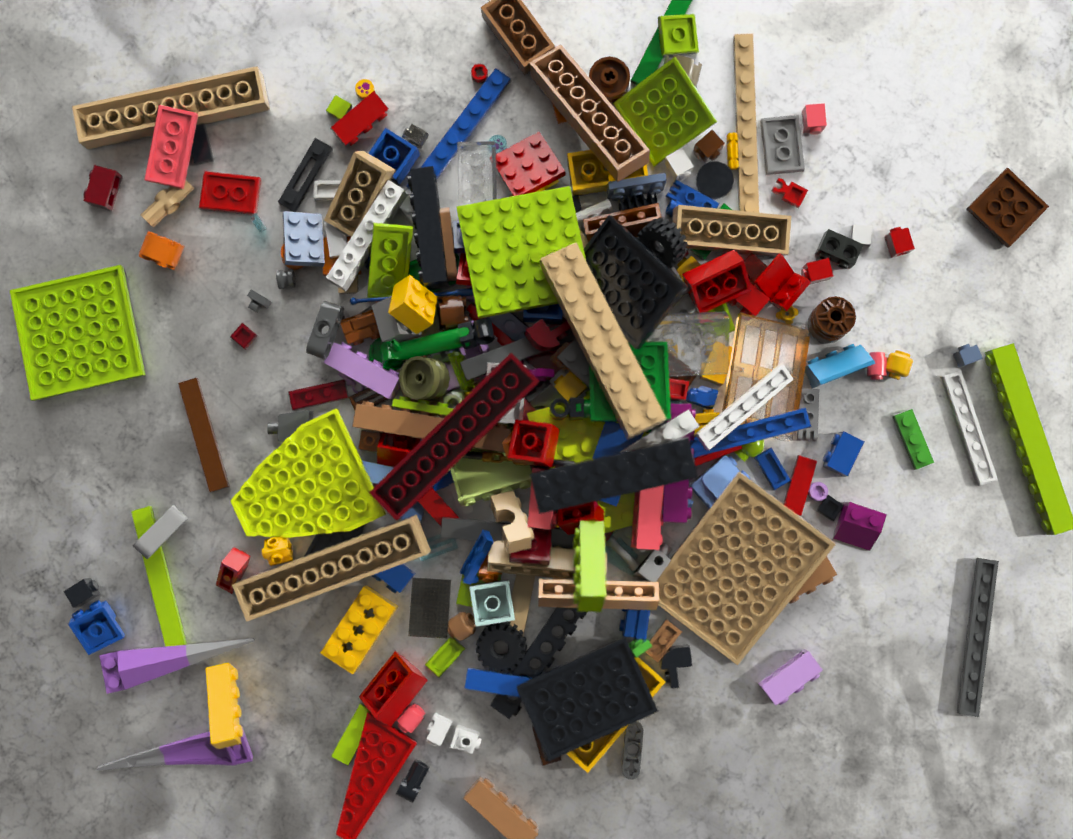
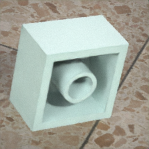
[470,579,515,626]

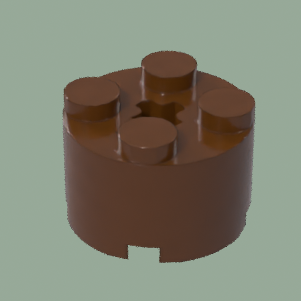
[437,295,469,332]

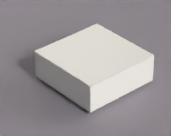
[851,224,872,246]

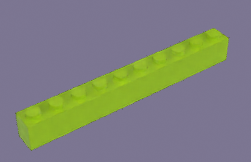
[985,343,1073,535]

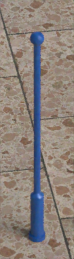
[350,288,474,305]

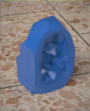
[685,385,718,409]

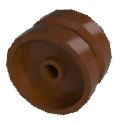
[589,56,630,105]

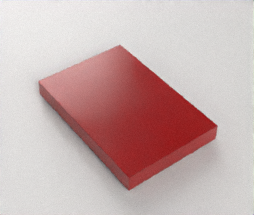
[199,171,261,215]

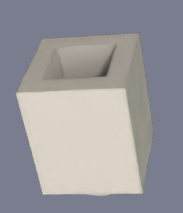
[664,148,694,180]

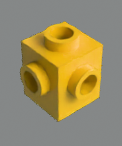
[262,537,293,566]

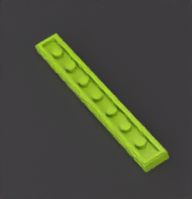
[131,506,187,647]

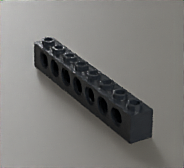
[490,607,587,719]

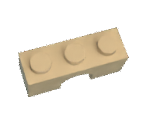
[491,491,534,554]

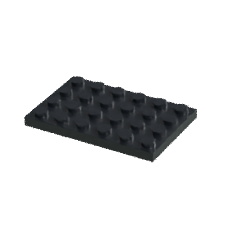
[584,215,689,350]
[516,637,658,761]

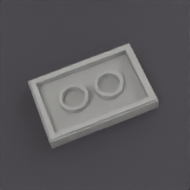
[760,115,805,175]

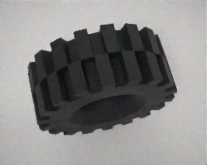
[637,218,688,269]
[476,621,527,674]

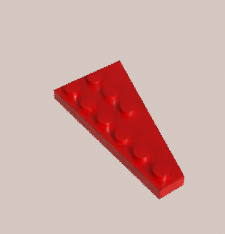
[336,711,417,839]

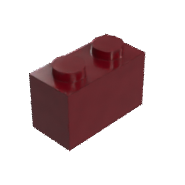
[83,165,123,211]

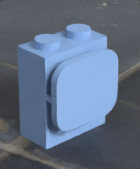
[689,455,750,509]

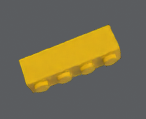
[206,662,243,749]

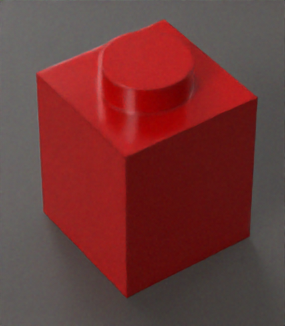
[885,226,915,258]
[801,258,833,285]

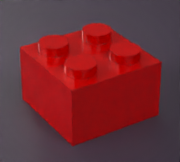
[507,419,560,468]

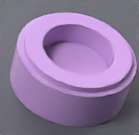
[808,482,828,501]

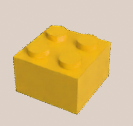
[388,275,438,334]

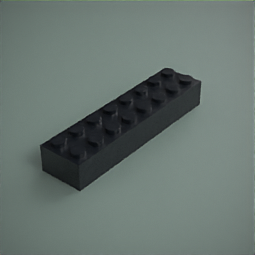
[530,437,698,514]

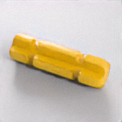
[727,133,739,170]

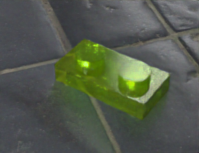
[447,351,475,391]

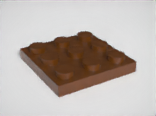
[966,167,1049,248]

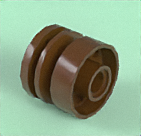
[807,296,856,344]

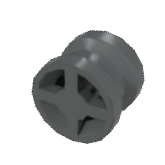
[276,269,296,289]

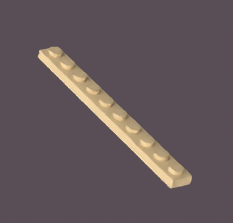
[733,34,759,213]

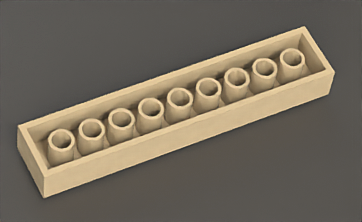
[72,66,270,149]
[540,243,666,440]
[232,514,431,622]

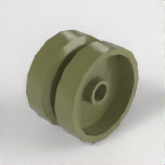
[399,356,450,401]

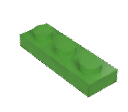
[892,409,934,470]

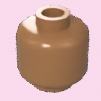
[447,612,476,641]

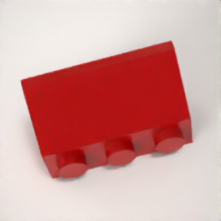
[682,249,752,315]
[359,651,428,727]

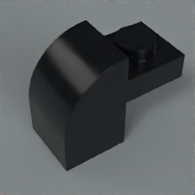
[659,644,692,689]

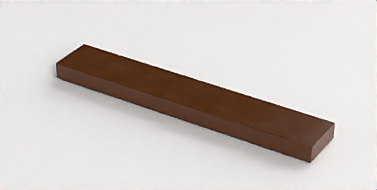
[178,378,230,492]

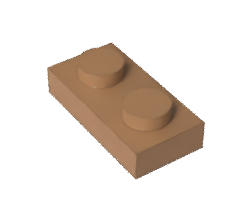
[645,619,682,662]

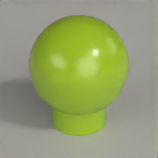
[734,440,764,462]

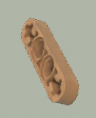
[440,207,457,281]

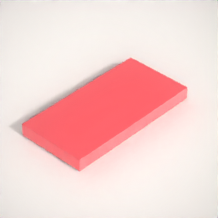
[144,105,198,189]

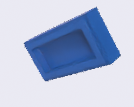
[754,448,791,490]

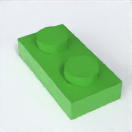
[628,638,652,658]

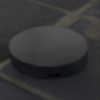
[696,161,734,200]

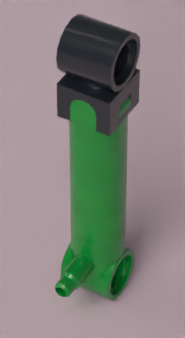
[380,318,495,367]
[549,397,652,433]

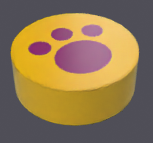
[355,79,375,99]

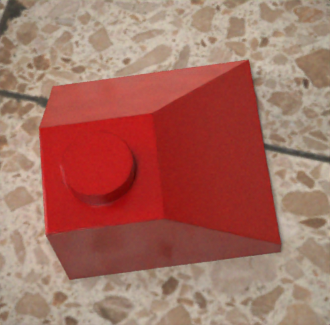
[377,432,420,467]

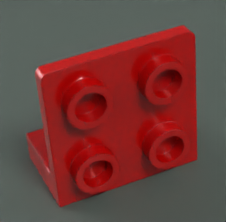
[755,254,811,312]

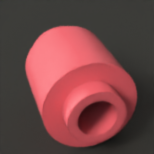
[867,352,887,380]
[397,703,426,733]

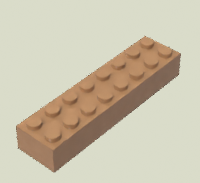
[530,44,650,182]

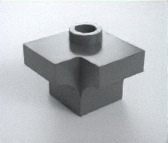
[524,380,562,408]

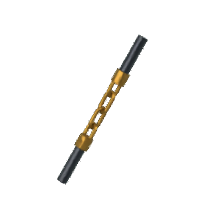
[463,451,576,467]

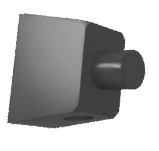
[267,410,313,443]

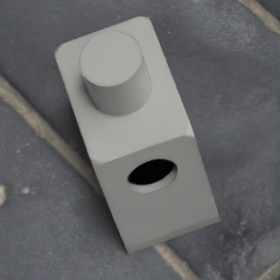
[632,543,672,582]

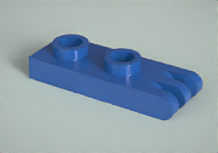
[666,180,720,209]

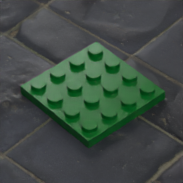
[589,342,671,422]

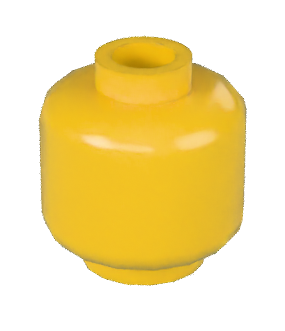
[886,350,913,380]

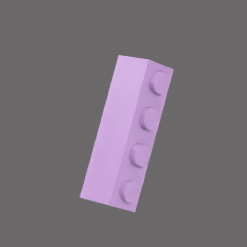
[324,342,400,400]

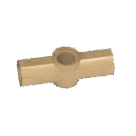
[141,181,194,227]

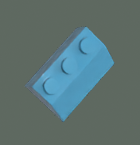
[803,344,875,388]

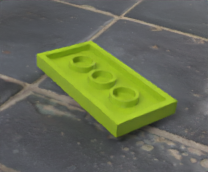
[367,223,413,298]

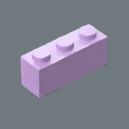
[758,649,823,705]

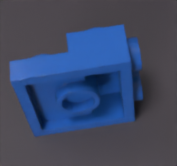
[68,600,125,655]

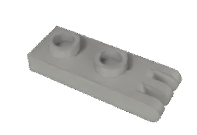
[797,388,819,441]

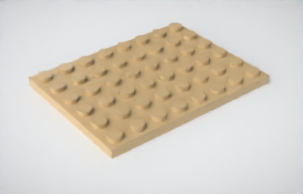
[656,472,836,665]

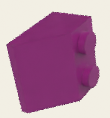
[832,502,887,551]

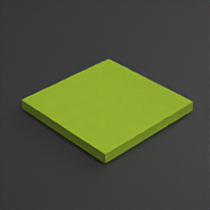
[613,57,717,167]

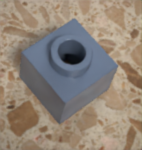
[953,344,983,368]

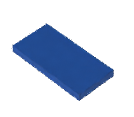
[592,422,643,506]

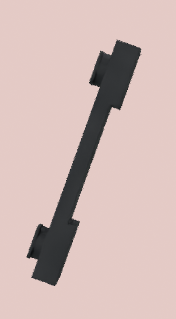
[278,138,332,212]

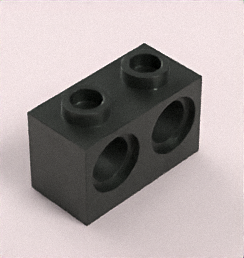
[815,229,864,269]

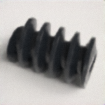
[618,192,658,211]

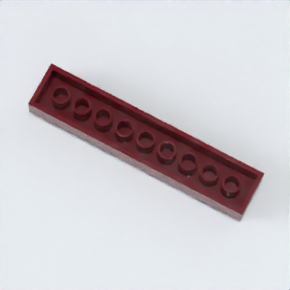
[369,353,540,521]

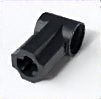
[396,759,430,803]

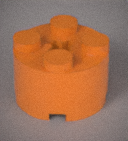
[139,231,185,270]

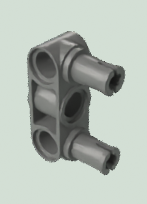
[306,301,345,359]

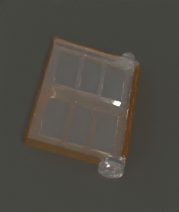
[722,313,810,441]

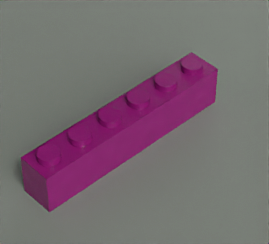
[663,403,695,523]

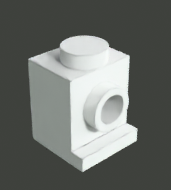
[426,712,453,746]
[450,725,482,754]

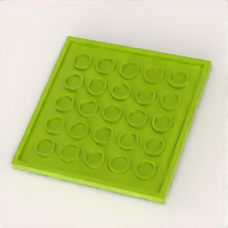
[456,186,586,319]
[9,265,146,401]

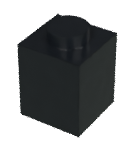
[63,578,100,608]

